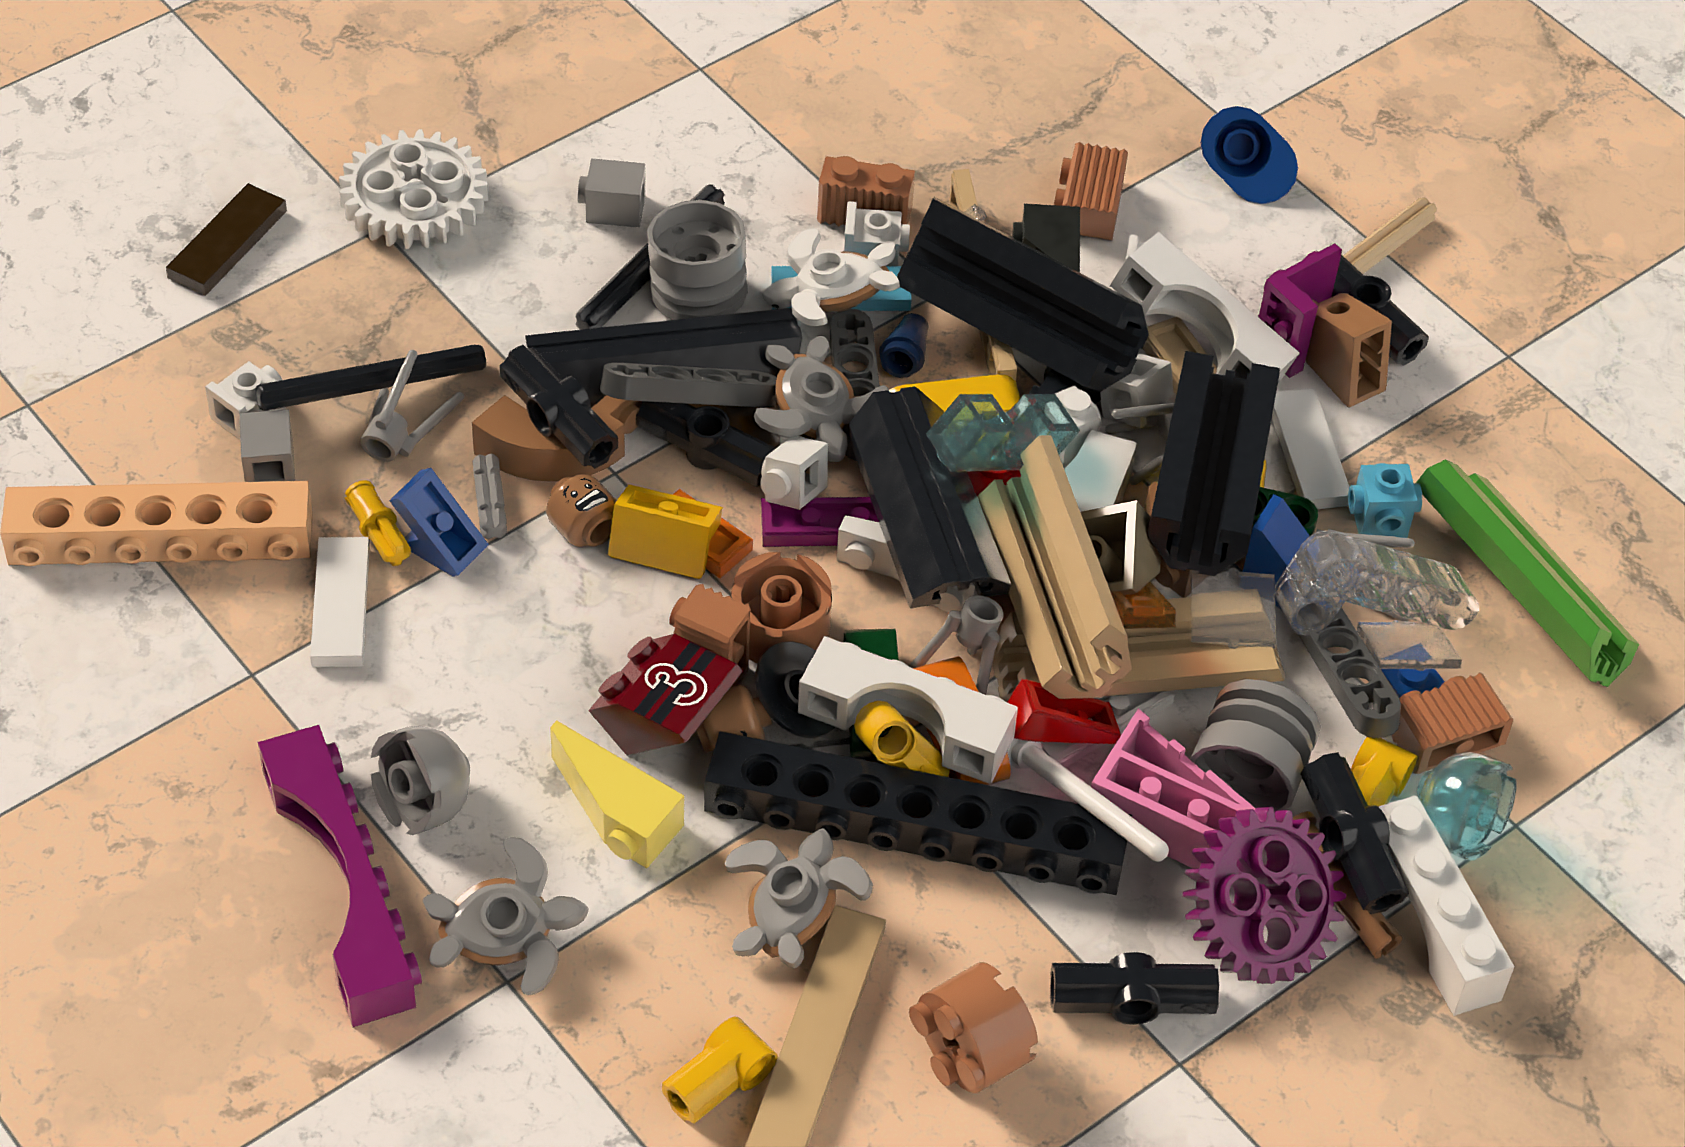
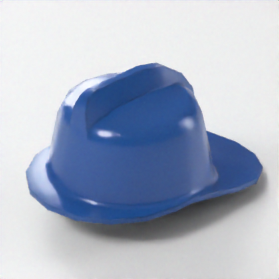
[1200,106,1298,204]

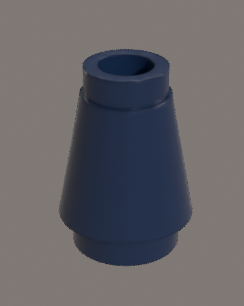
[879,313,929,378]

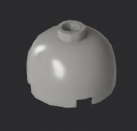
[371,726,470,835]

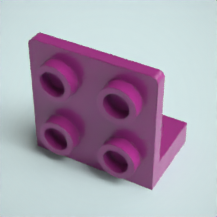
[1258,243,1342,378]

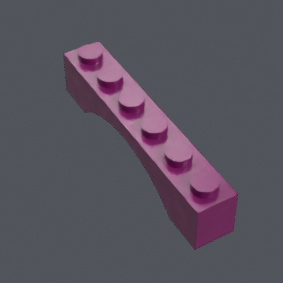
[258,725,422,1027]

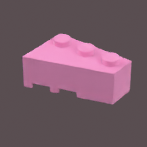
[1091,708,1255,869]

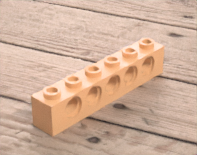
[0,481,313,566]

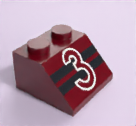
[588,634,743,755]

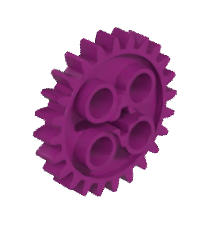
[1183,807,1346,984]

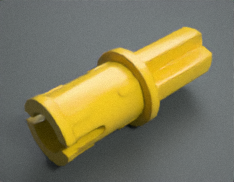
[344,480,411,566]

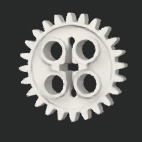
[339,129,488,249]

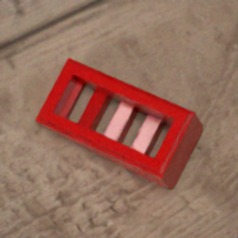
[1007,679,1121,744]

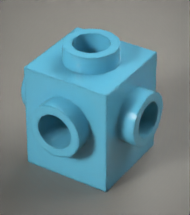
[1348,463,1422,538]

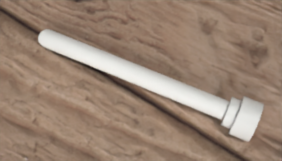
[1007,738,1169,861]

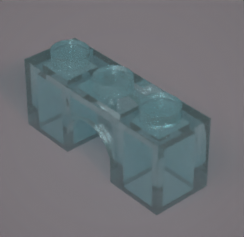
[926,394,1080,472]

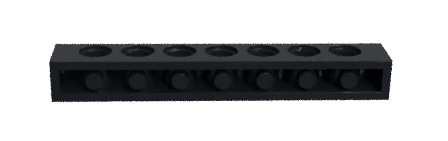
[704,731,1133,896]

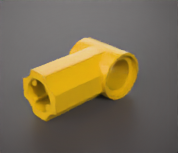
[854,700,951,777]
[1351,737,1418,806]
[662,1016,778,1124]

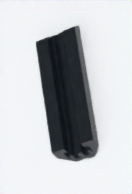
[897,197,1149,392]
[525,308,802,408]
[1147,351,1280,577]
[849,386,1012,608]

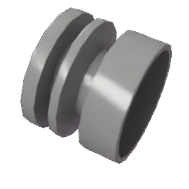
[647,200,748,320]
[1191,679,1321,811]

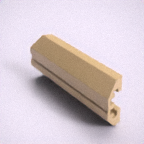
[977,435,1132,699]
[993,592,1285,702]

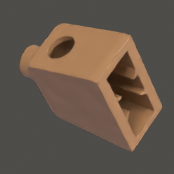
[1305,293,1392,408]

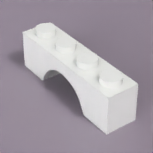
[1110,232,1300,382]
[798,636,1018,784]
[1378,795,1514,1016]

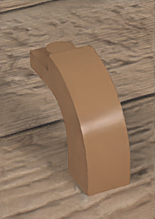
[472,395,642,481]

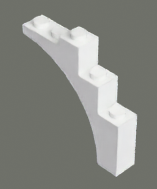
[837,430,1137,612]

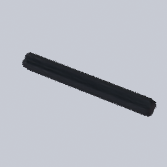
[575,184,725,330]
[255,344,487,410]

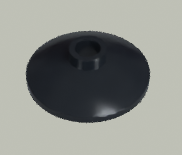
[755,641,835,738]

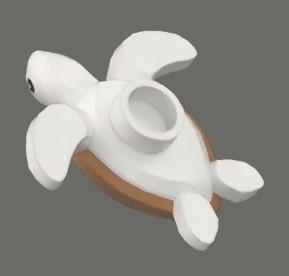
[762,228,900,326]

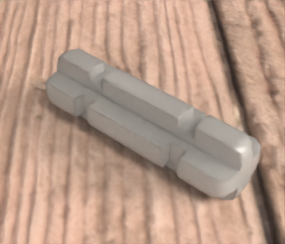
[473,454,507,540]

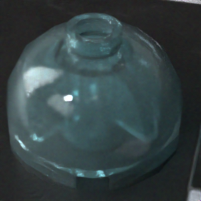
[1417,752,1517,861]

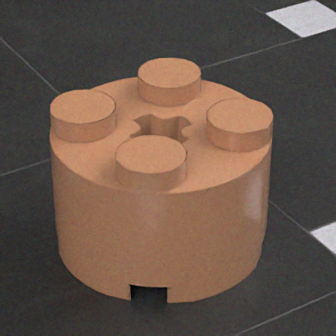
[730,552,832,663]
[909,962,1038,1093]

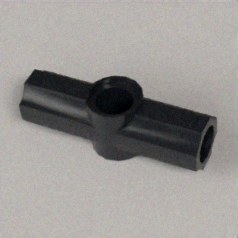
[1331,254,1429,366]
[499,345,618,469]
[636,401,776,487]
[1300,752,1409,914]
[1050,952,1219,1025]

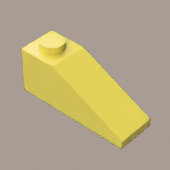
[550,720,684,868]

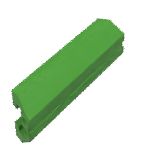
[1416,459,1639,687]

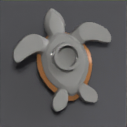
[754,336,890,462]
[725,829,873,968]
[423,837,589,995]

